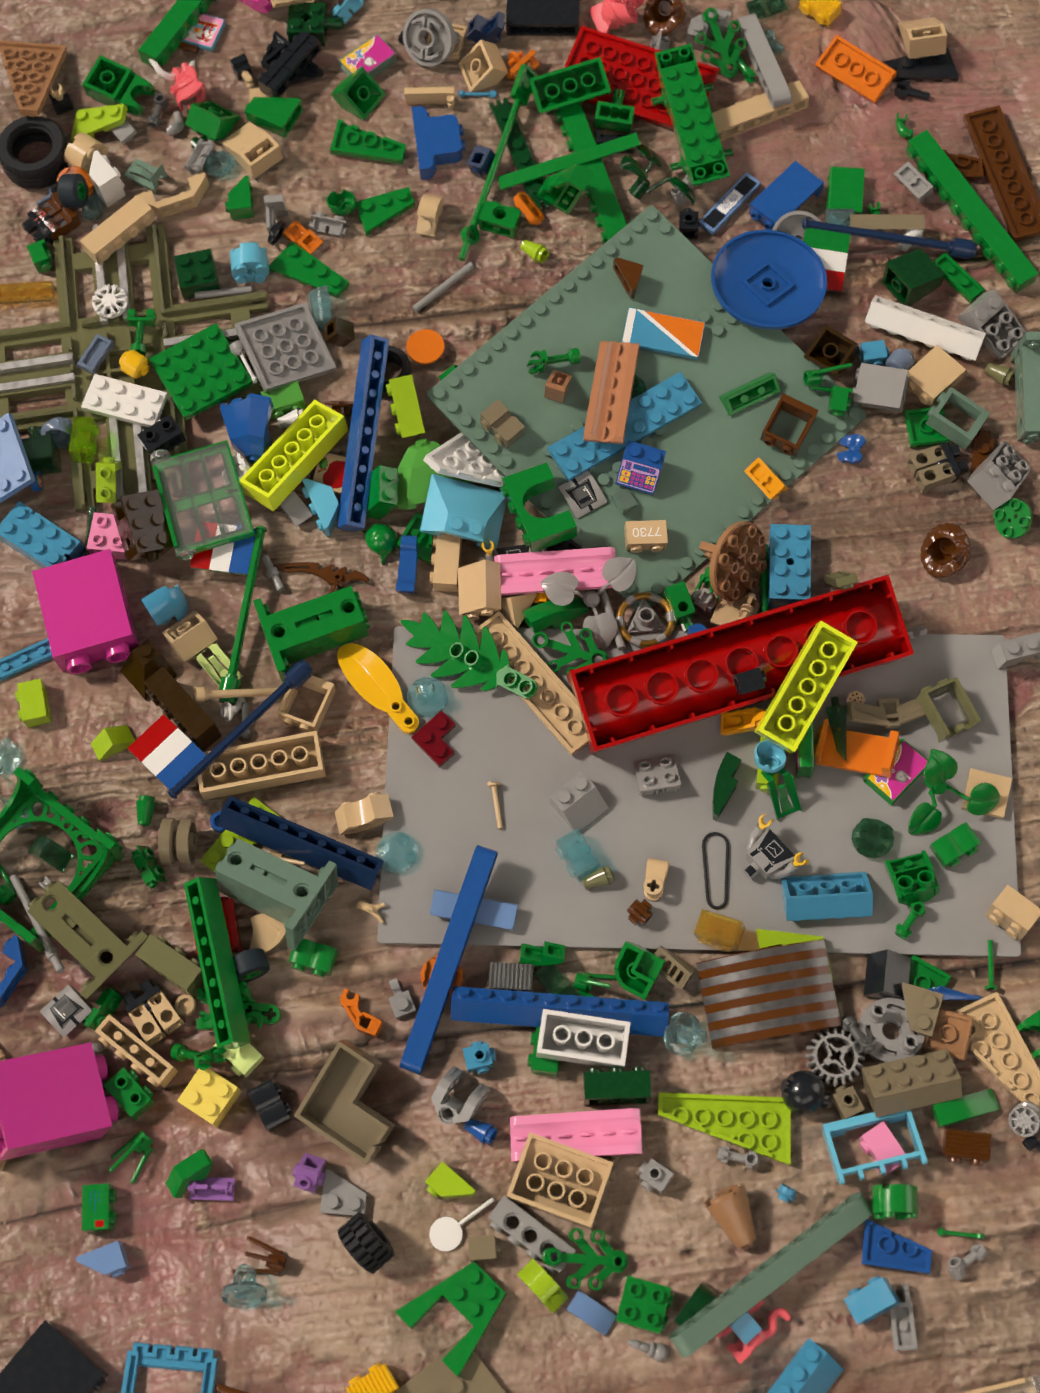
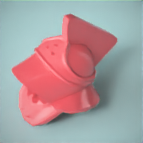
[589,0,645,34]

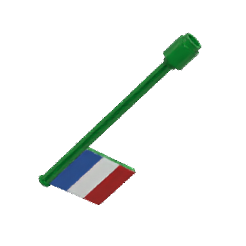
[190,522,267,705]

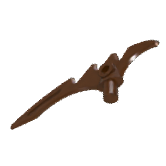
[274,562,369,594]

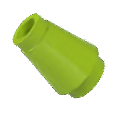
[520,240,549,263]

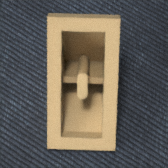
[501,593,537,628]

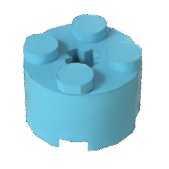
[229,242,270,284]

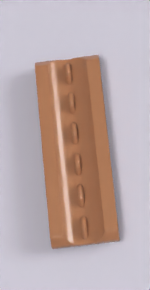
[583,341,640,444]

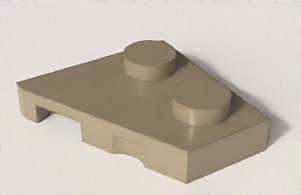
[902,982,944,1037]

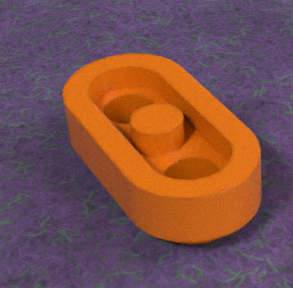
[514,191,545,225]

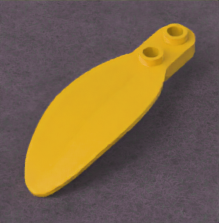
[337,643,419,734]

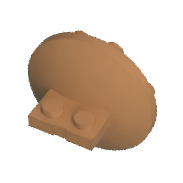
[699,521,767,602]

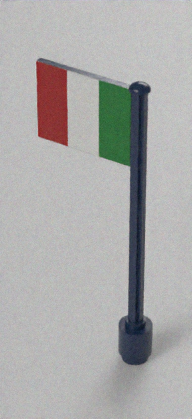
[802,218,977,292]

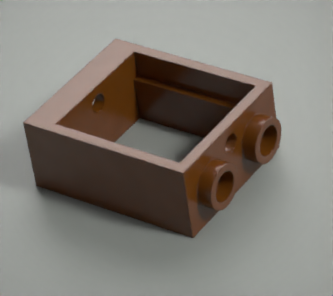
[760,393,819,457]

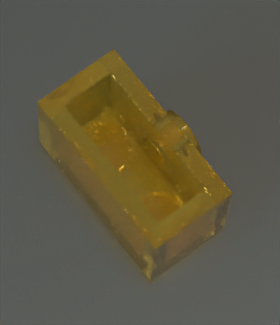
[694,909,745,952]

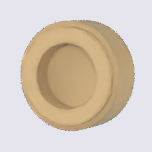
[174,994,197,1017]

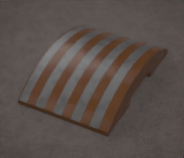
[696,939,842,1049]

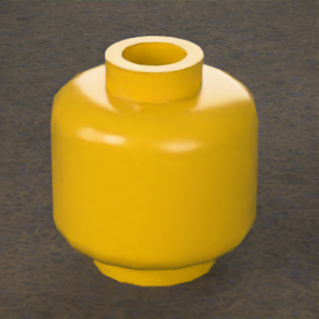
[119,350,149,379]

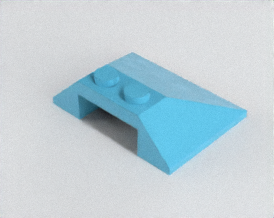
[420,474,507,551]

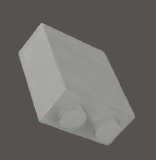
[851,363,910,412]

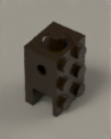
[111,489,174,562]

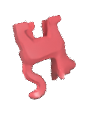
[717,1300,791,1364]

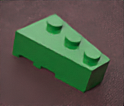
[536,163,594,215]

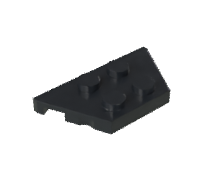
[261,31,324,86]

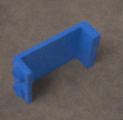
[749,160,824,230]

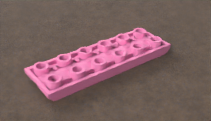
[494,547,616,596]
[510,1108,643,1162]

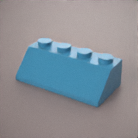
[781,872,873,922]
[767,1338,844,1393]

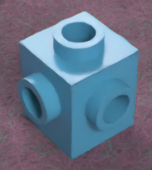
[463,1041,496,1074]

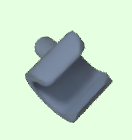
[36,186,57,206]

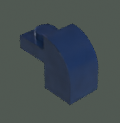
[466,11,505,44]

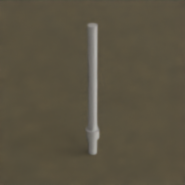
[10,874,65,973]

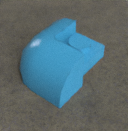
[141,584,188,627]

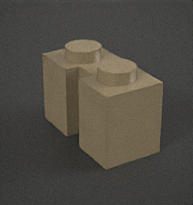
[480,399,525,449]

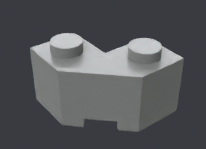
[686,8,732,51]

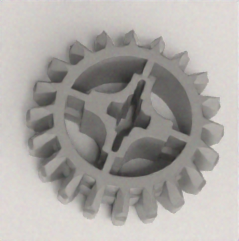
[805,1027,865,1088]

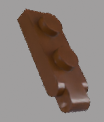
[970,429,994,476]

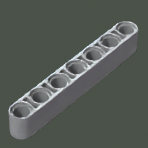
[736,13,792,108]

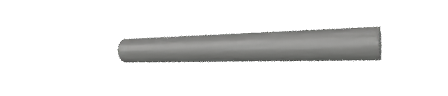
[412,262,475,313]
[597,589,626,651]

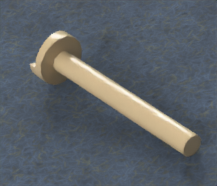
[487,781,503,829]

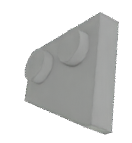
[320,1169,367,1216]

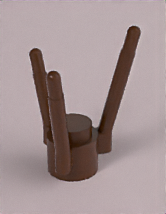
[232,1236,287,1276]

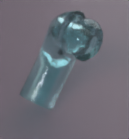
[764,30,785,54]

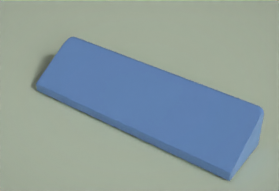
[430,889,518,930]

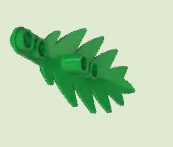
[401,610,538,699]

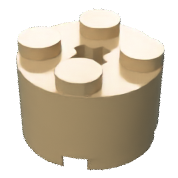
[64,133,108,173]

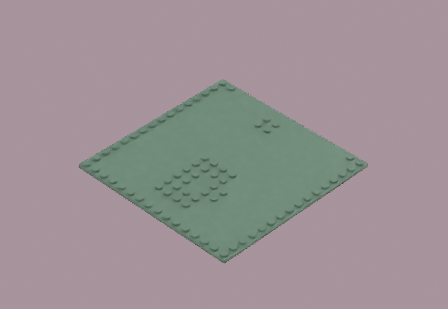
[427,206,866,611]

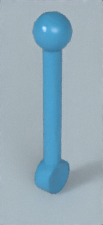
[458,90,497,99]

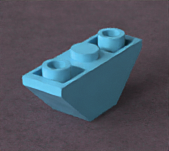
[301,478,339,537]

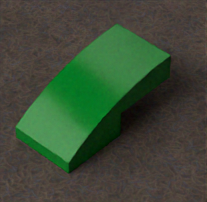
[519,941,565,966]

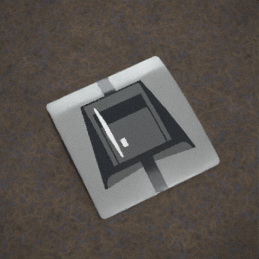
[558,471,607,518]
[40,985,92,1037]

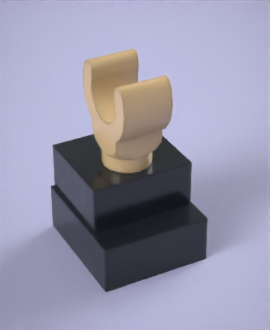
[230,53,254,88]
[49,84,74,116]

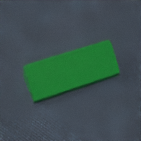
[719,373,781,416]

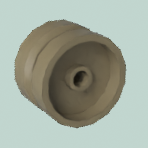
[158,818,197,865]

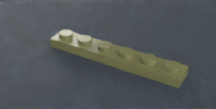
[823,570,858,590]

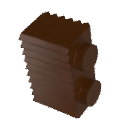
[942,1129,991,1166]

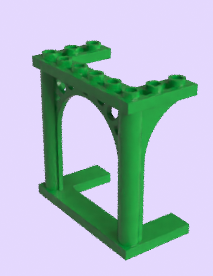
[0,766,124,954]

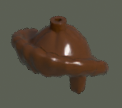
[643,0,687,36]
[920,523,971,578]

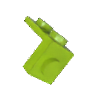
[96,457,121,503]

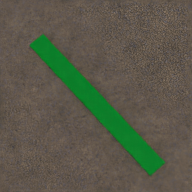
[497,133,641,190]

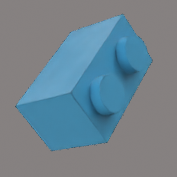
[844,1276,901,1325]

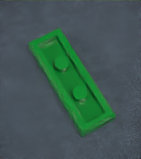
[933,252,986,304]

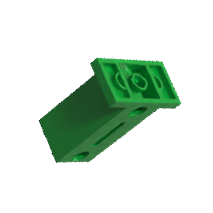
[253,586,370,683]

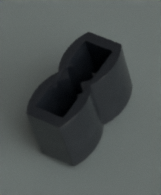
[247,1079,293,1132]

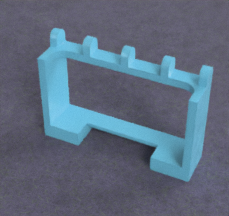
[822,1110,928,1185]

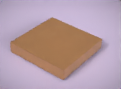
[922,1008,975,1060]

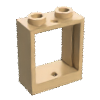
[277,675,336,733]

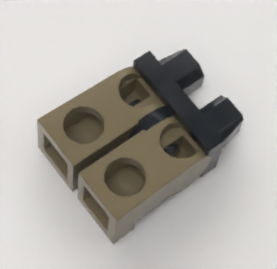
[906,442,969,495]

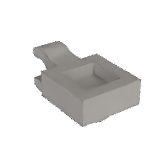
[388,978,416,1019]

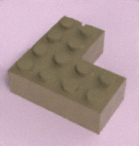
[294,1039,395,1165]

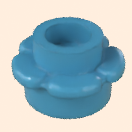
[776,1183,797,1203]

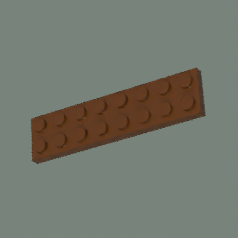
[963,105,1040,242]

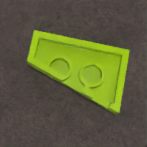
[70,104,128,143]

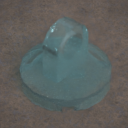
[407,677,448,718]
[664,1012,707,1056]
[221,1264,267,1308]

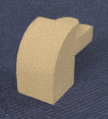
[416,193,445,236]

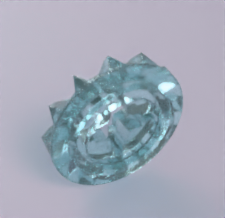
[204,150,234,178]

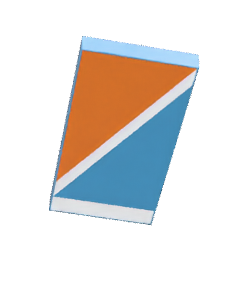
[622,307,705,360]

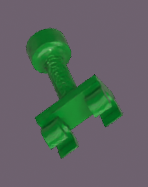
[127,309,156,356]
[526,348,581,375]
[171,1044,228,1070]

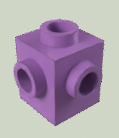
[292,1153,326,1193]

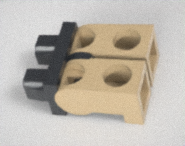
[123,979,185,1047]

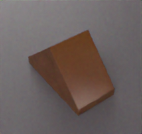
[613,257,644,299]

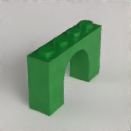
[500,462,577,552]

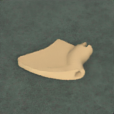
[249,913,286,953]

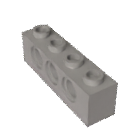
[488,1196,576,1275]

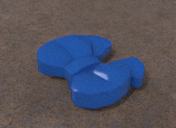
[837,434,866,464]

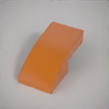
[282,220,323,255]

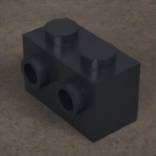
[137,414,186,460]

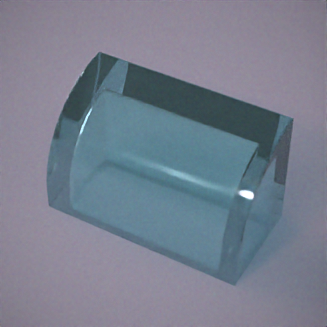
[307,286,332,330]

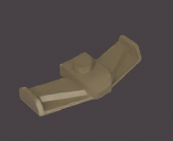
[847,697,926,729]

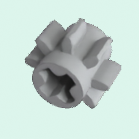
[691,588,717,613]

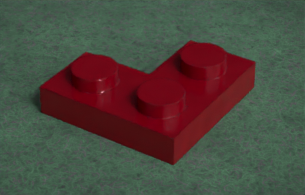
[411,710,456,768]

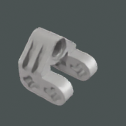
[431,1066,491,1124]

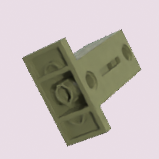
[27,880,148,999]

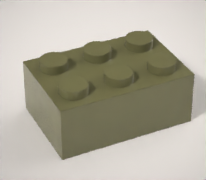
[135,934,204,999]

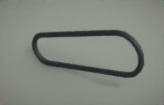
[702,832,729,909]

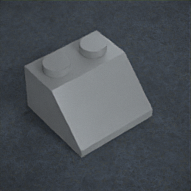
[549,771,609,835]

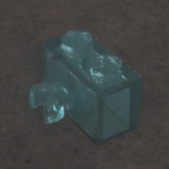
[555,828,600,881]

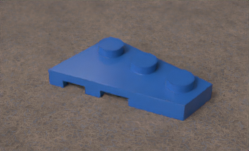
[861,1219,932,1274]

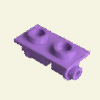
[188,1177,235,1201]

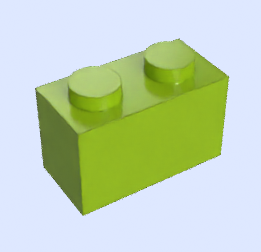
[15,678,51,728]

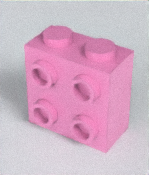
[87,513,127,560]

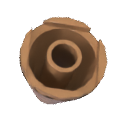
[703,1183,756,1250]

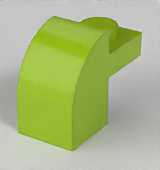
[516,1259,569,1314]

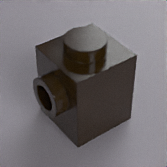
[324,316,355,347]

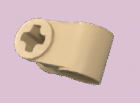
[644,858,669,901]

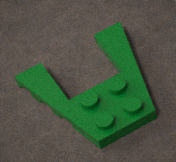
[395,1262,507,1378]

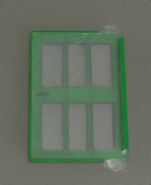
[150,440,255,560]

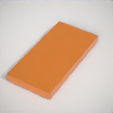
[815,34,897,104]

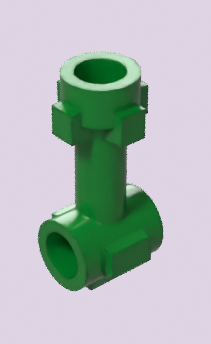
[894,901,926,940]

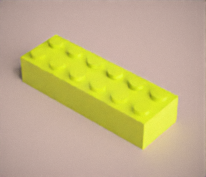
[239,400,348,511]
[754,621,858,753]

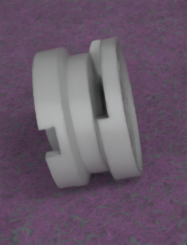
[1008,1101,1040,1137]

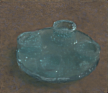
[376,832,418,873]

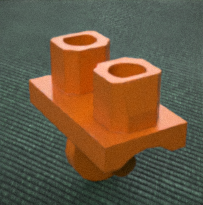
[506,49,540,80]

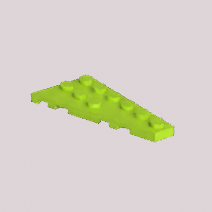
[658,1092,791,1166]

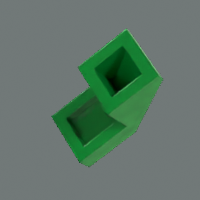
[166,1149,213,1198]

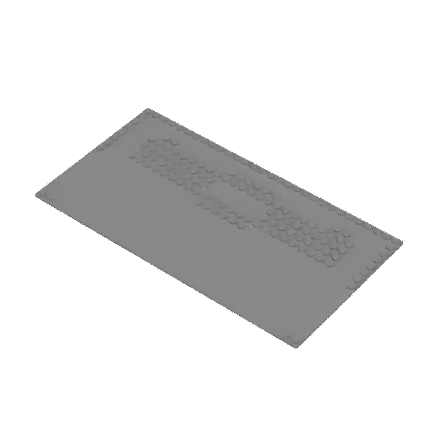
[377,626,1021,957]

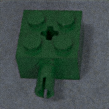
[286,2,344,46]

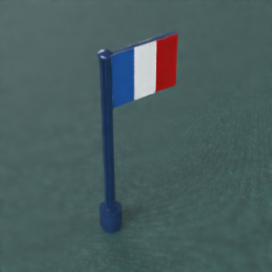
[127,660,314,799]

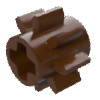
[627,899,653,926]

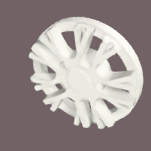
[92,284,128,318]

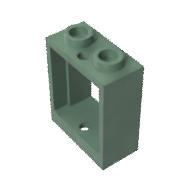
[925,387,990,450]

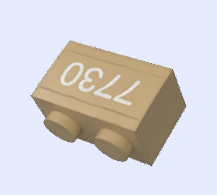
[624,520,668,553]

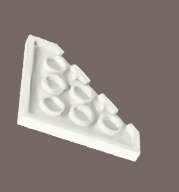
[423,432,505,487]

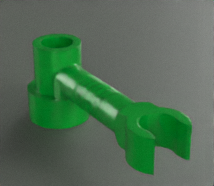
[718,42,756,83]

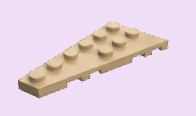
[954,992,1040,1107]

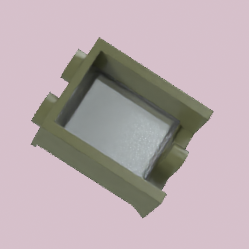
[916,677,981,743]

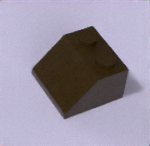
[803,324,860,377]

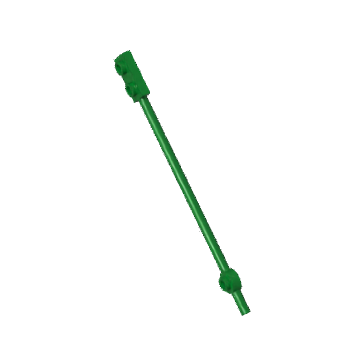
[458,64,538,262]

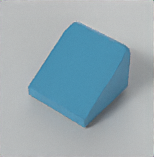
[730,1312,762,1345]

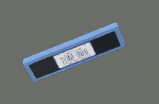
[698,172,761,236]

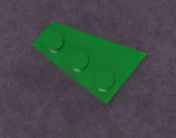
[356,187,415,236]

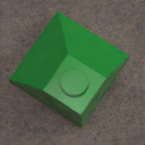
[330,66,386,120]

